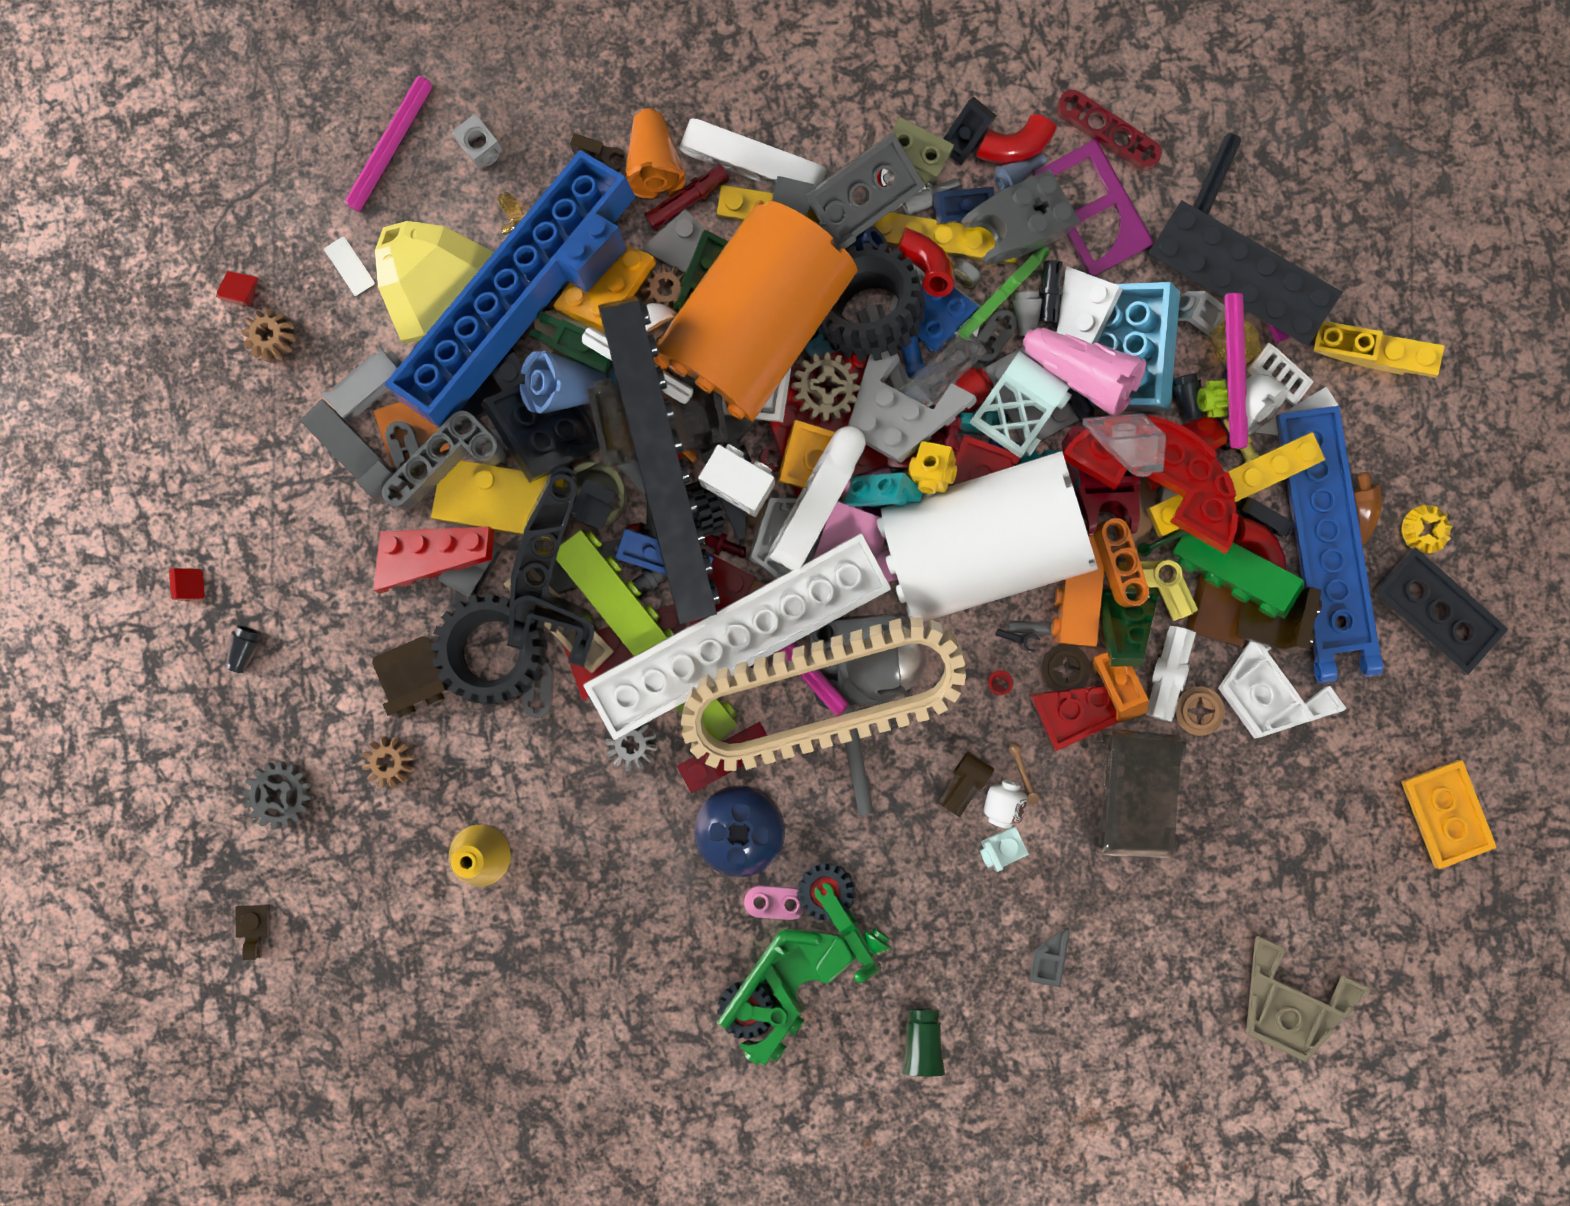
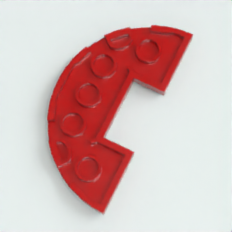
[1063,414,1238,554]

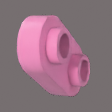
[744,885,805,920]

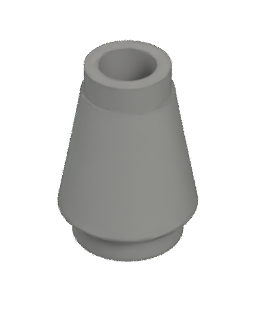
[1012,291,1042,336]

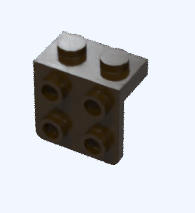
[1236,587,1322,654]
[372,636,450,719]

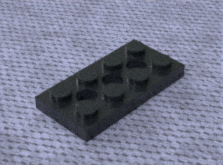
[1371,547,1508,675]

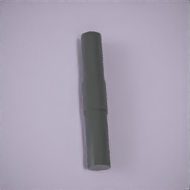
[1009,620,1052,635]

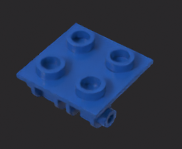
[917,287,979,353]

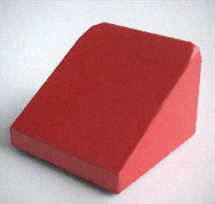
[216,271,258,307]
[169,568,205,601]

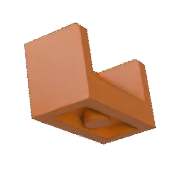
[1093,652,1149,723]

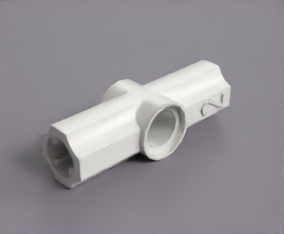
[1145,626,1196,722]

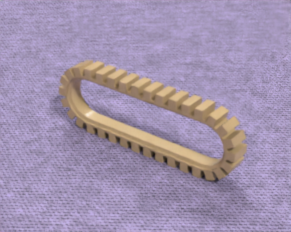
[681,617,966,771]

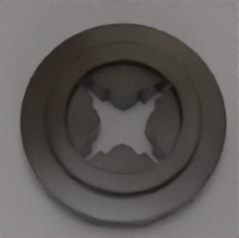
[1041,644,1091,691]

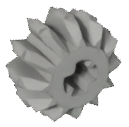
[605,723,658,771]

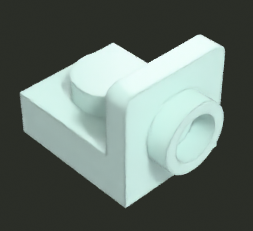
[980,826,1029,872]

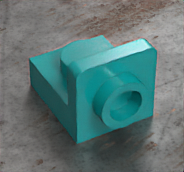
[958,402,997,436]

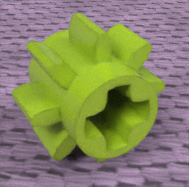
[1197,380,1229,418]

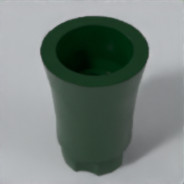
[902,1008,946,1077]

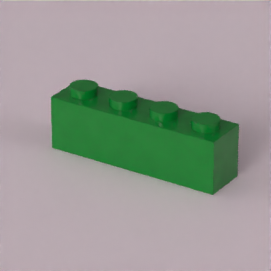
[1173,533,1304,619]

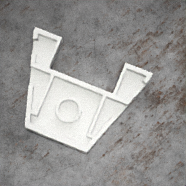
[1218,641,1346,739]

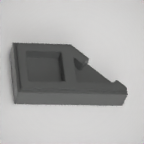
[1028,928,1070,987]

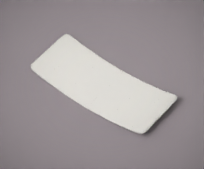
[324,237,375,296]

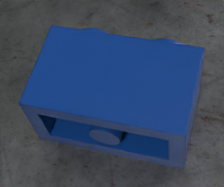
[555,213,627,292]

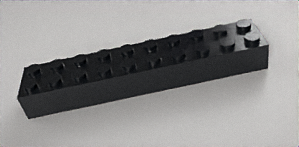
[598,296,720,624]

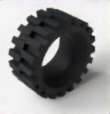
[820,243,925,361]
[431,594,548,705]

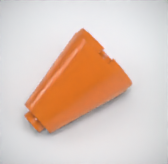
[625,108,685,199]

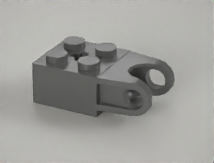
[961,169,1080,265]

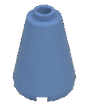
[520,351,609,414]

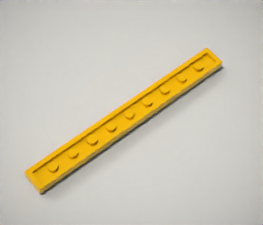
[717,185,1017,266]

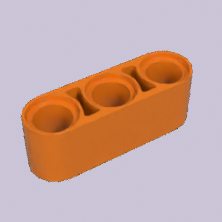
[1094,518,1149,607]

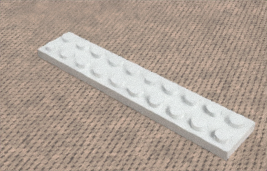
[583,533,891,740]

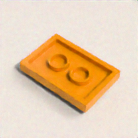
[554,244,656,333]
[1401,760,1497,869]

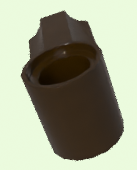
[937,751,994,817]

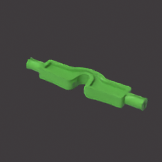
[958,246,1050,339]

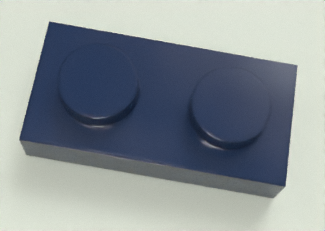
[933,186,994,224]

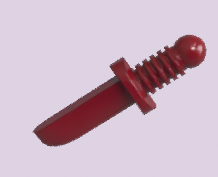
[703,533,746,558]

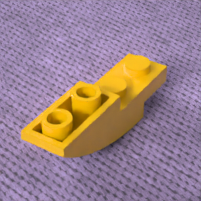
[1313,321,1445,378]

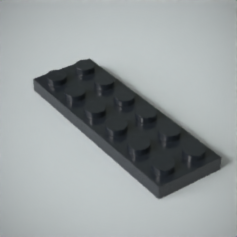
[1148,200,1343,347]

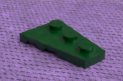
[1100,589,1159,667]

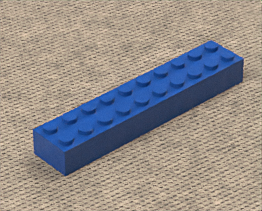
[385,150,635,428]

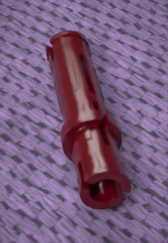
[644,164,730,231]

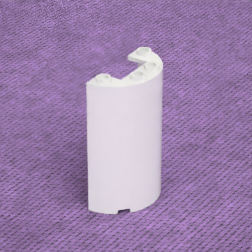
[877,451,1098,622]

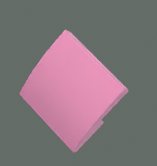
[813,501,886,561]

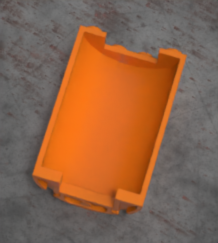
[653,200,858,422]

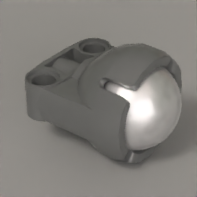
[810,613,926,709]

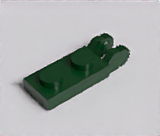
[673,230,729,311]
[529,312,612,375]

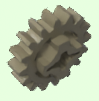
[791,352,860,422]

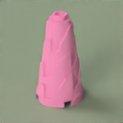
[1022,327,1146,417]

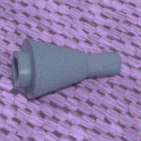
[994,152,1047,191]

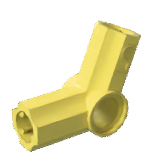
[1118,559,1198,621]

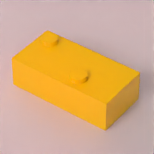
[431,460,566,542]

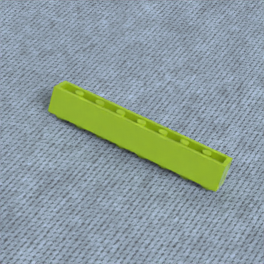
[556,529,738,741]

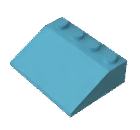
[1088,282,1180,412]

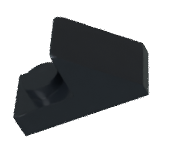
[943,97,997,165]

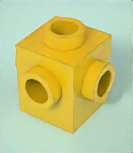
[909,441,957,494]

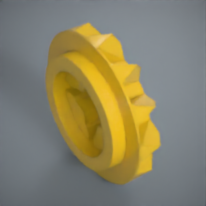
[1402,505,1453,554]

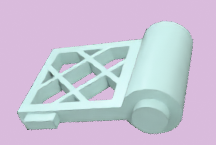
[970,351,1072,458]

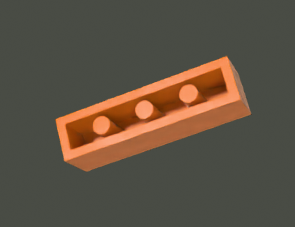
[1051,522,1109,647]

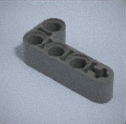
[300,399,396,504]
[382,411,506,510]

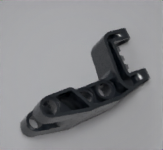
[507,464,594,667]

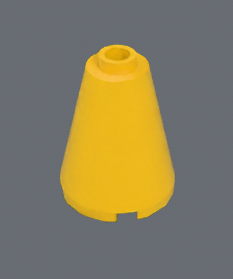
[449,825,511,887]

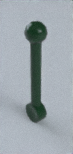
[1138,530,1188,556]

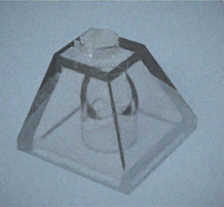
[1083,413,1166,477]

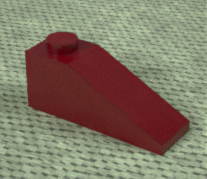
[677,722,767,794]

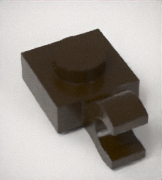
[570,133,625,173]
[235,904,270,960]

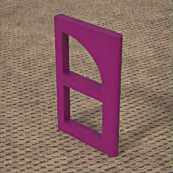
[1033,139,1154,277]

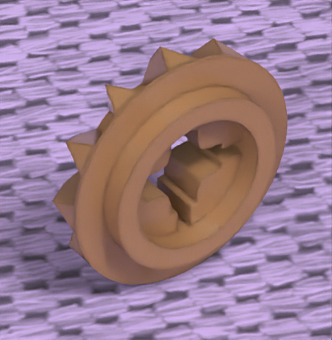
[1175,686,1225,736]

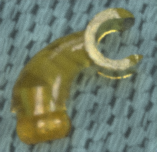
[497,192,521,235]

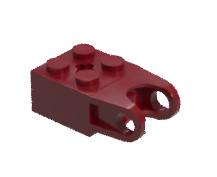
[1062,426,1141,537]

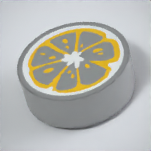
[953,260,981,289]

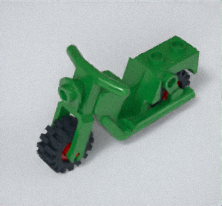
[717,863,892,1065]

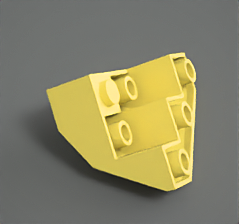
[375,221,494,344]

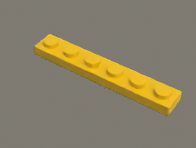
[1146,432,1325,537]

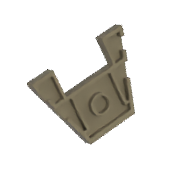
[1246,936,1371,1062]

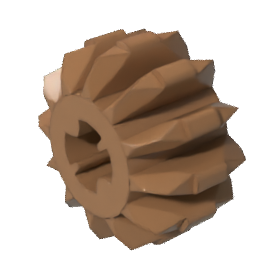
[640,264,691,313]
[241,309,296,362]
[362,736,416,788]

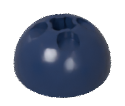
[694,785,785,877]

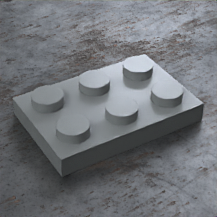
[983,346,1079,444]

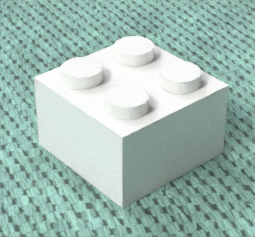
[698,444,775,518]

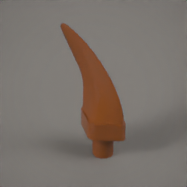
[1353,472,1382,546]

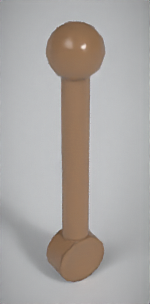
[1009,743,1039,805]

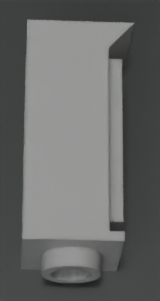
[321,347,402,423]

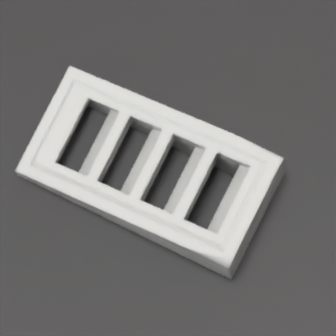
[1246,343,1314,406]

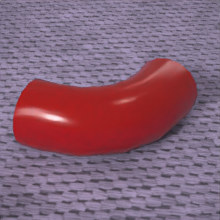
[976,114,1057,165]
[897,227,955,297]
[1233,516,1287,571]

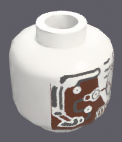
[984,780,1028,828]

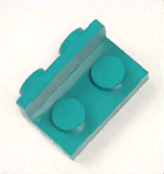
[845,473,923,507]

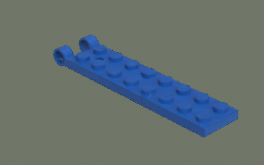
[1275,405,1383,684]

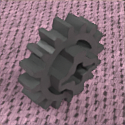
[242,761,314,829]

